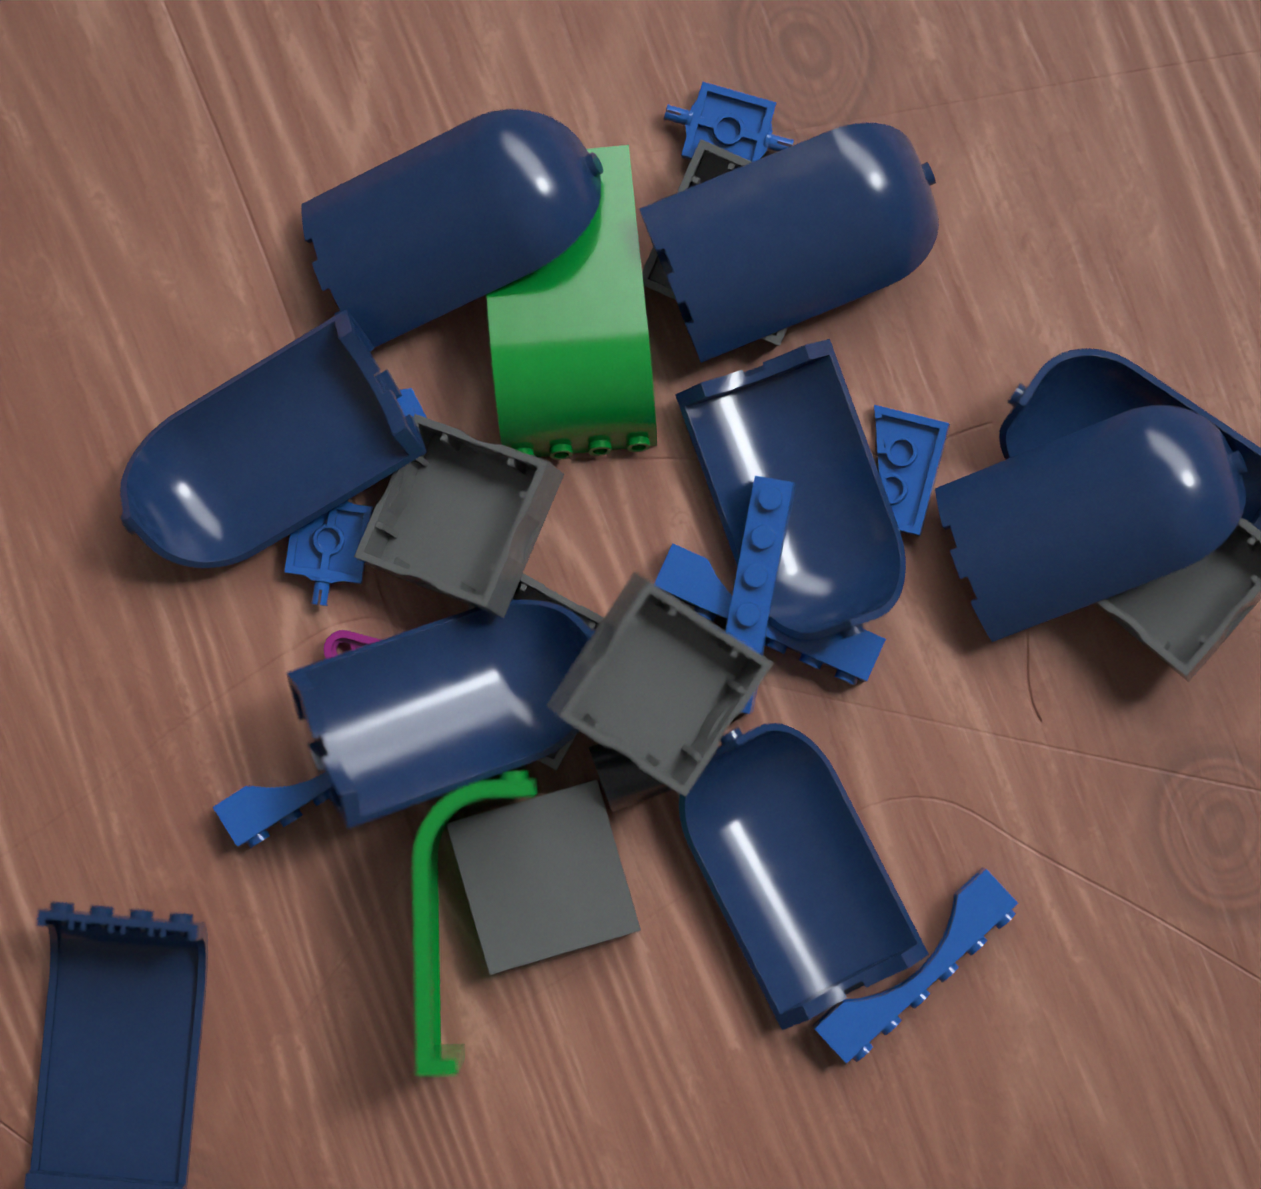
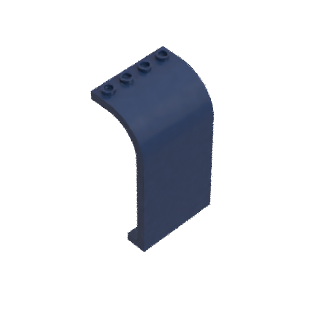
[24,901,208,1189]

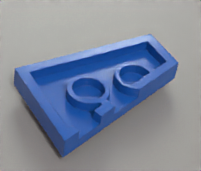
[874,405,950,537]

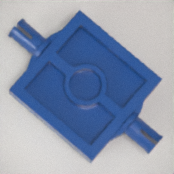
[664,81,794,162]
[284,501,374,606]

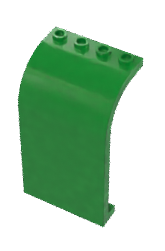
[486,145,657,460]
[413,771,538,1076]

